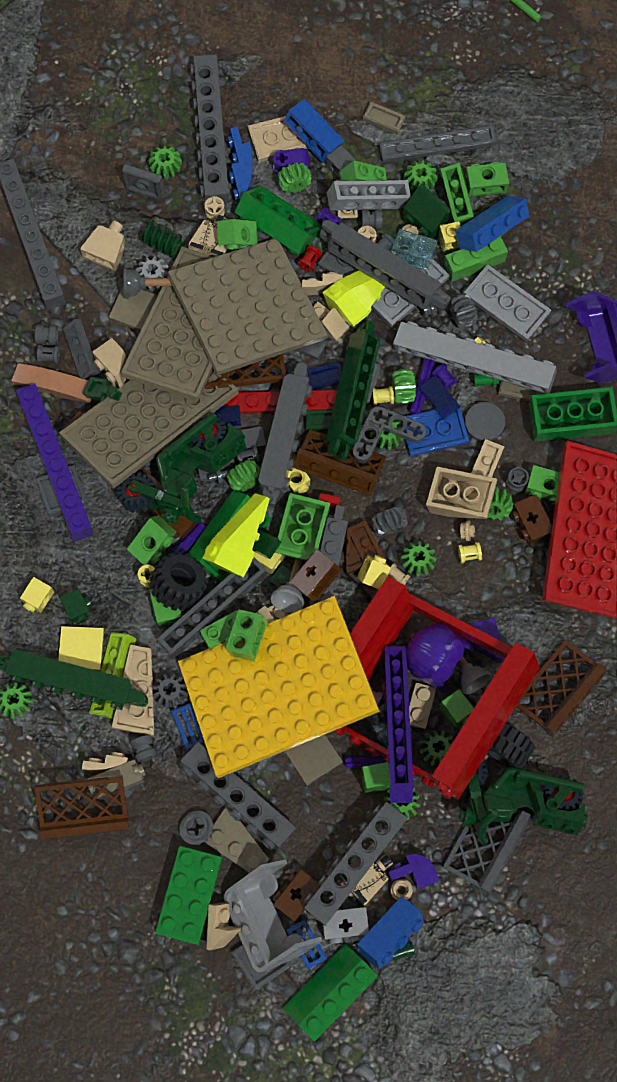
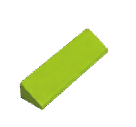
[89,632,136,719]

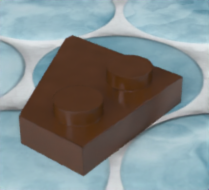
[346,520,384,575]

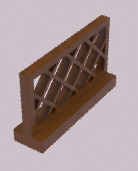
[205,354,286,389]
[293,429,386,496]
[516,640,606,737]
[34,775,129,839]

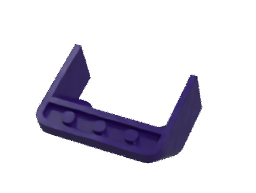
[565,291,617,383]

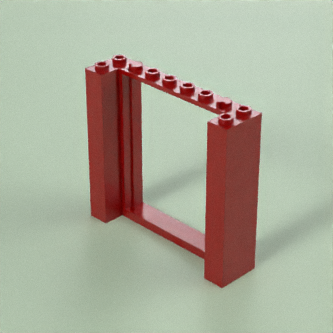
[333,576,540,799]

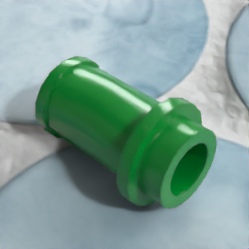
[474,374,499,387]

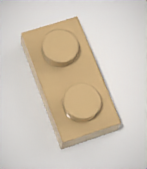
[471,439,504,478]
[409,683,436,730]

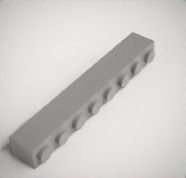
[393,321,557,394]

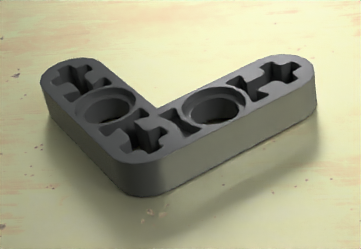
[353,406,426,463]

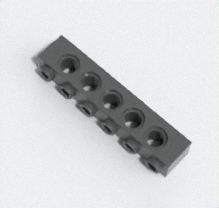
[157,557,267,659]
[179,742,296,852]
[304,802,408,926]

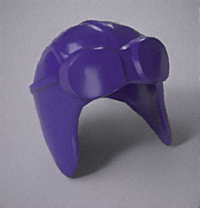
[406,624,475,693]

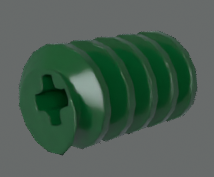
[141,220,185,259]

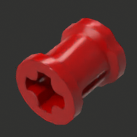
[298,245,322,272]

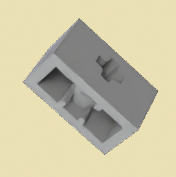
[323,907,369,944]

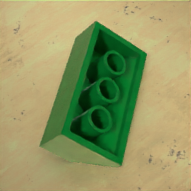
[234,185,322,255]
[188,491,272,583]
[283,944,378,1042]

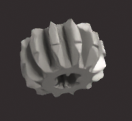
[136,256,169,291]

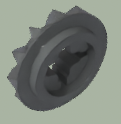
[180,811,214,846]

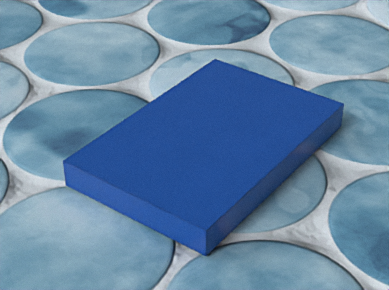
[401,404,470,457]

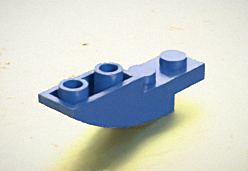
[228,127,253,202]

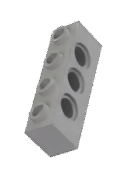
[327,180,411,210]

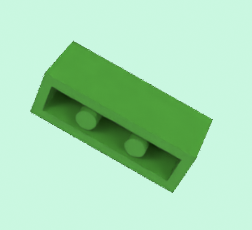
[441,163,475,226]
[443,236,508,282]

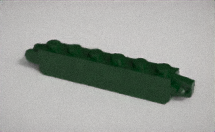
[326,320,380,461]
[0,650,149,710]

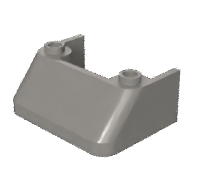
[224,860,322,972]

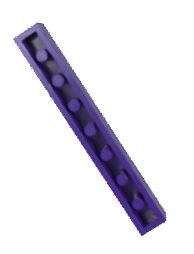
[16,384,93,542]
[384,646,413,803]

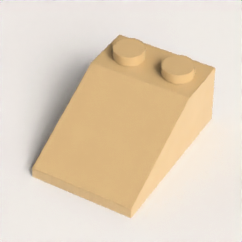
[426,467,497,519]

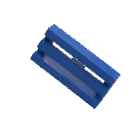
[171,703,205,751]
[286,919,327,970]

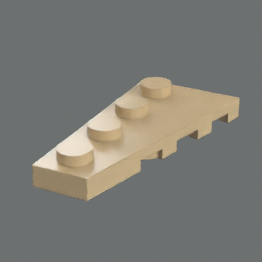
[112,645,154,737]

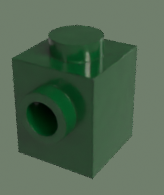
[60,589,93,624]

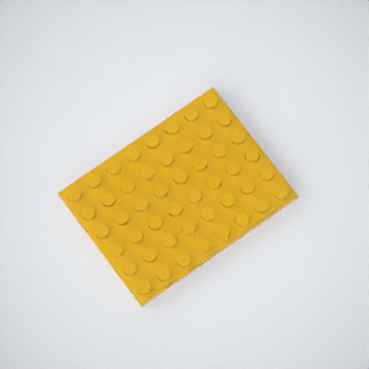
[178,596,380,778]

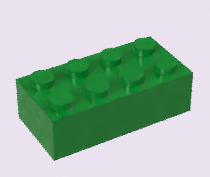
[528,387,617,442]
[155,846,223,946]

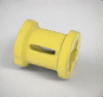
[372,386,394,406]
[458,542,482,564]
[138,565,155,588]

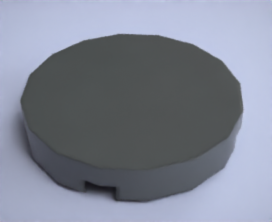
[465,402,505,441]

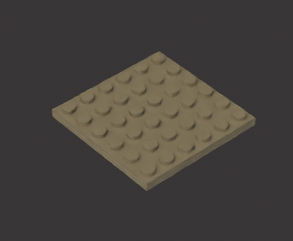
[168,239,328,375]

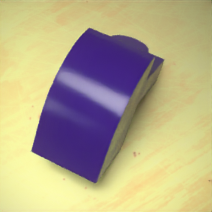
[388,854,440,890]

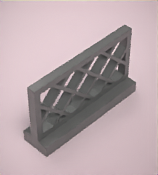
[443,791,531,895]

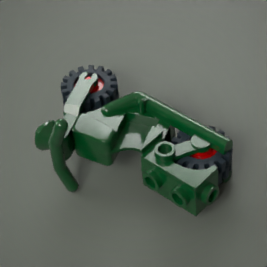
[117,412,246,525]
[459,761,588,845]

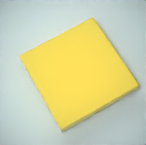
[58,626,104,671]

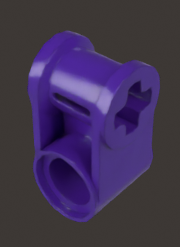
[272,148,311,174]

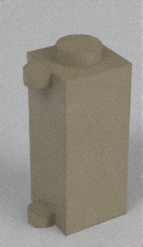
[88,759,146,801]

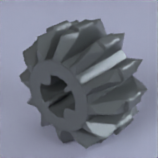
[449,293,478,328]
[371,507,408,537]
[152,673,188,709]

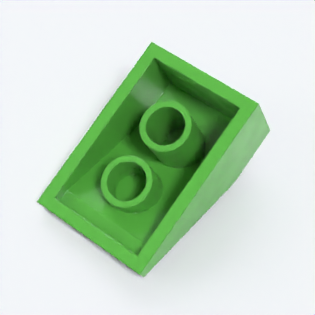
[275,493,330,561]

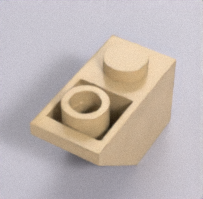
[93,338,127,388]

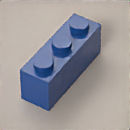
[283,99,344,163]
[357,896,424,970]

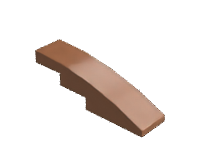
[11,363,91,403]

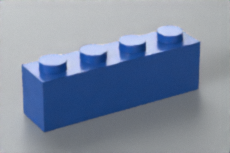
[455,195,529,252]

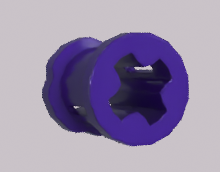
[316,207,342,225]
[431,364,458,391]

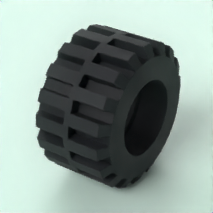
[149,552,208,611]
[486,723,535,769]

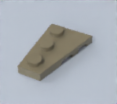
[204,807,269,873]

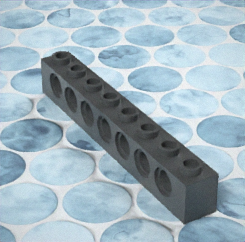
[190,54,229,203]
[0,159,66,311]

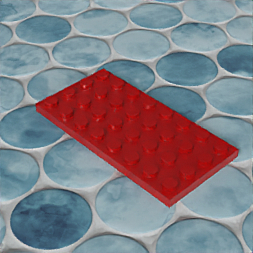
[542,441,617,620]

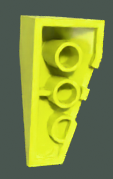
[323,270,386,327]
[202,493,270,578]

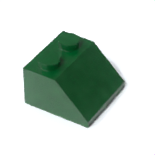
[402,183,450,242]

